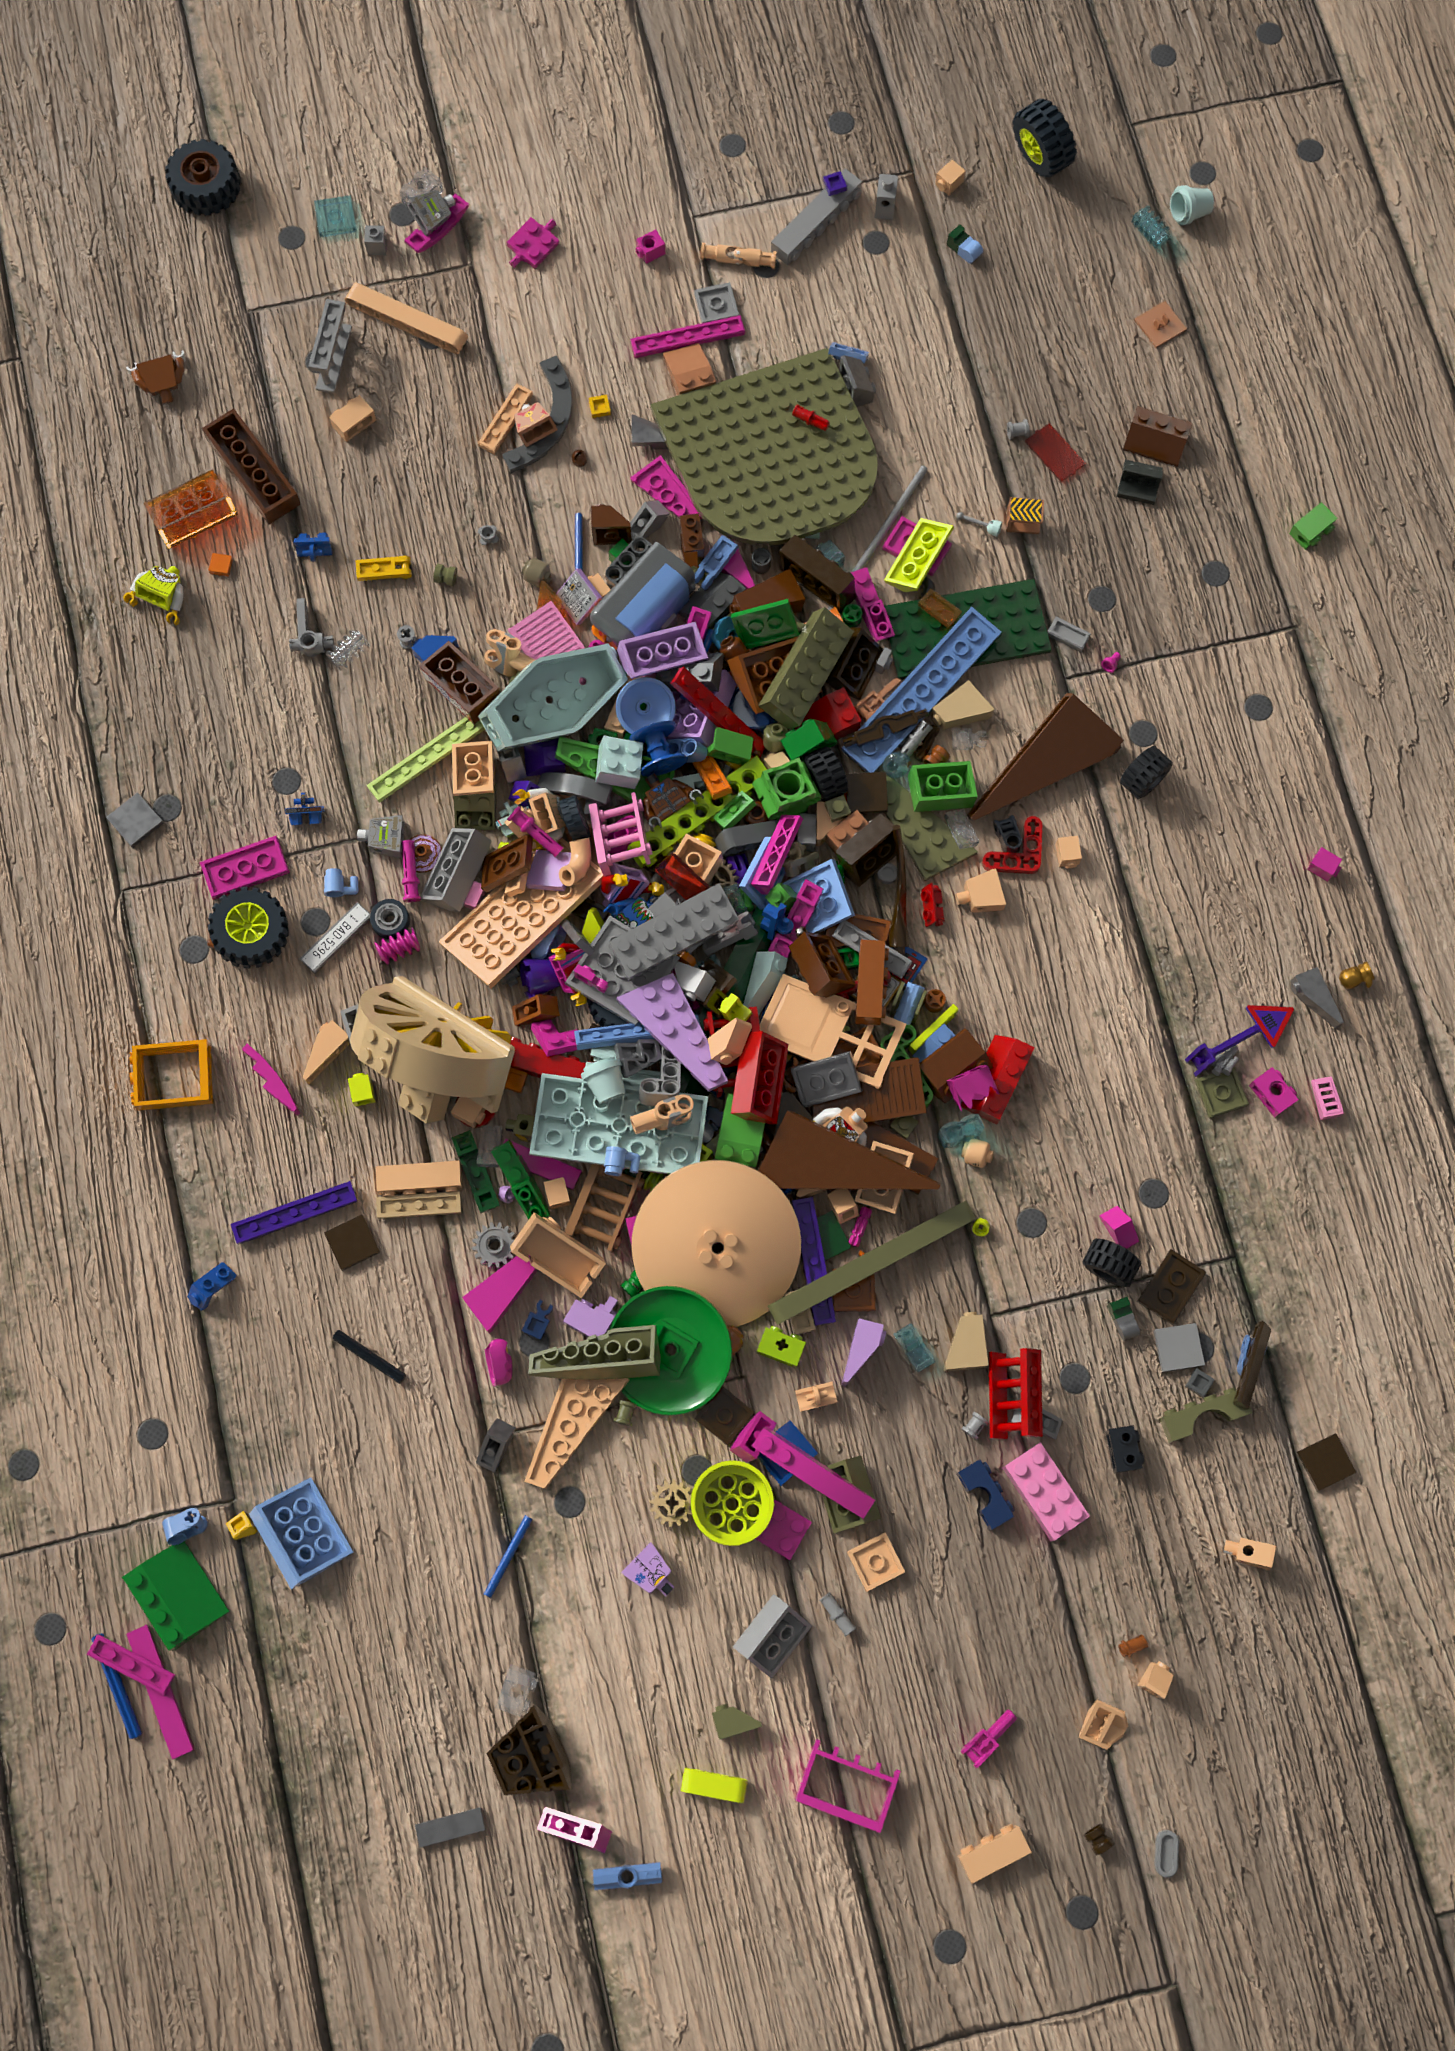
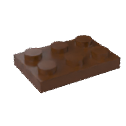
[481,834,533,892]

